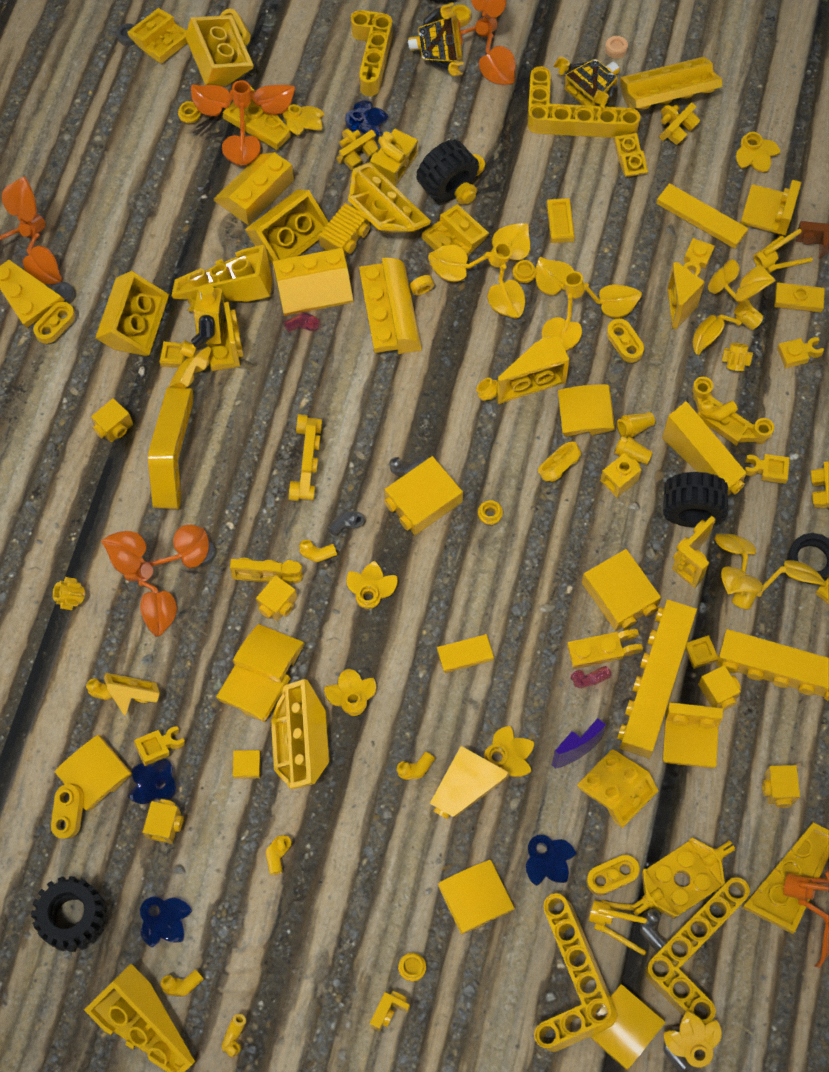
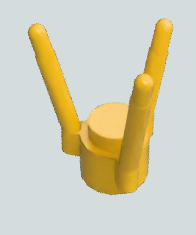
[753,229,813,273]
[589,900,647,955]

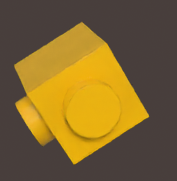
[91,398,133,443]
[600,453,642,498]
[256,575,297,621]
[698,665,741,710]
[762,765,800,808]
[142,799,183,844]

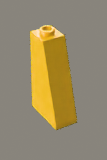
[662,401,747,496]

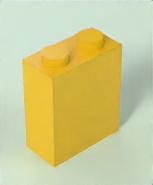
[384,456,463,535]
[582,549,661,632]

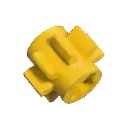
[722,343,753,371]
[52,577,85,610]

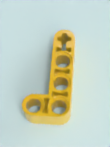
[351,10,392,97]

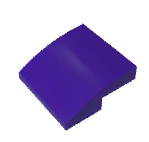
[552,718,606,769]

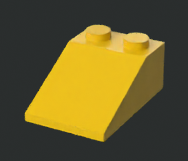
[496,335,569,404]

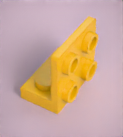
[740,180,801,236]
[207,302,243,371]
[672,516,716,588]
[662,702,723,769]
[577,749,658,829]

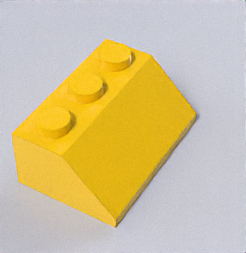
[185,15,254,86]
[214,152,294,226]
[245,189,328,264]
[273,248,353,316]
[95,271,169,356]

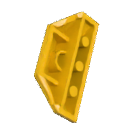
[348,162,431,234]
[271,679,329,790]

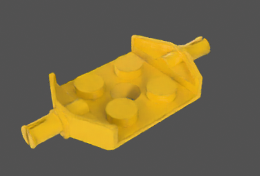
[630,837,735,919]

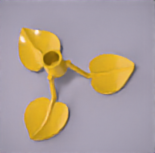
[428,223,530,319]
[535,257,642,351]
[693,259,776,356]
[714,534,826,609]

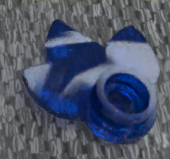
[345,100,389,136]
[128,758,176,804]
[526,835,576,886]
[140,897,192,948]

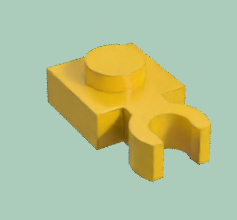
[684,238,715,277]
[777,337,824,369]
[745,454,790,484]
[134,727,185,766]

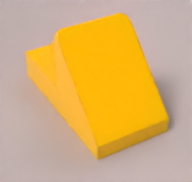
[104,673,160,716]

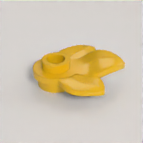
[283,104,324,135]
[736,132,781,172]
[346,561,398,609]
[324,669,377,716]
[484,726,534,777]
[663,1011,722,1068]

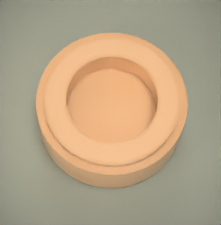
[605,36,628,59]

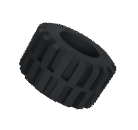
[416,139,479,203]
[663,472,728,527]
[31,876,107,952]

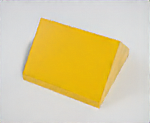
[667,262,705,329]

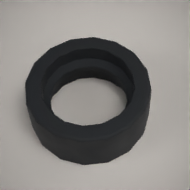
[787,533,829,584]

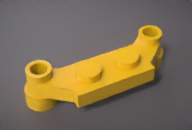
[692,377,775,446]
[288,414,322,501]

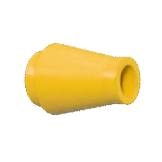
[617,412,655,438]
[614,435,653,465]

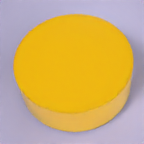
[451,4,471,27]
[409,275,434,295]

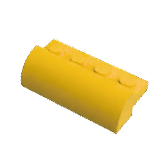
[620,57,722,109]
[359,258,422,354]

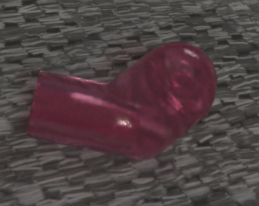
[283,312,319,333]
[570,666,611,689]

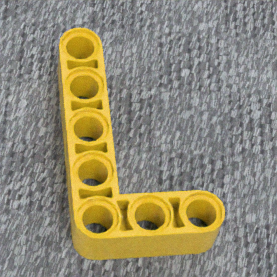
[527,66,640,138]
[148,387,193,509]
[645,877,750,1025]
[534,893,617,1052]

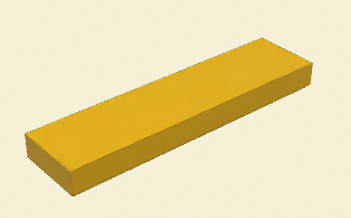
[656,183,749,249]

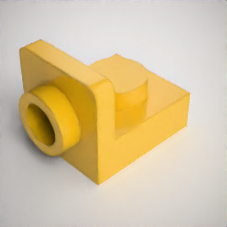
[369,991,410,1032]

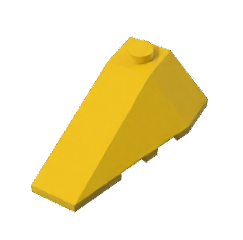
[171,244,272,302]
[84,964,195,1072]

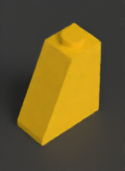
[430,746,511,819]

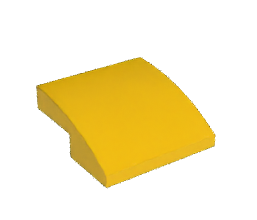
[127,8,188,64]
[421,204,489,256]
[558,384,615,437]
[233,624,305,683]
[216,665,291,723]
[54,735,132,811]
[437,859,515,934]
[590,984,666,1070]

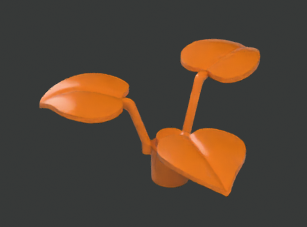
[457,0,516,85]
[191,80,295,165]
[0,176,63,284]
[101,525,209,637]
[783,871,829,968]

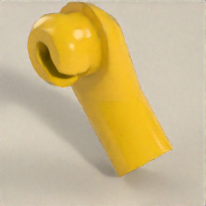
[378,131,405,163]
[700,400,738,421]
[299,539,337,563]
[86,678,113,700]
[396,752,435,780]
[265,835,291,875]
[160,969,204,997]
[221,1014,246,1057]

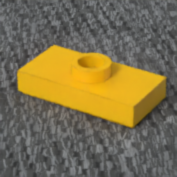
[774,282,825,313]

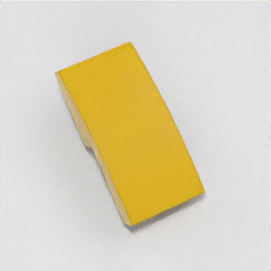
[614,133,648,177]
[169,347,212,388]

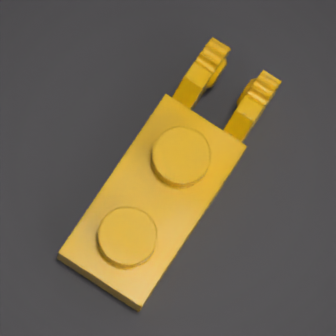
[230,558,303,584]
[567,629,643,669]

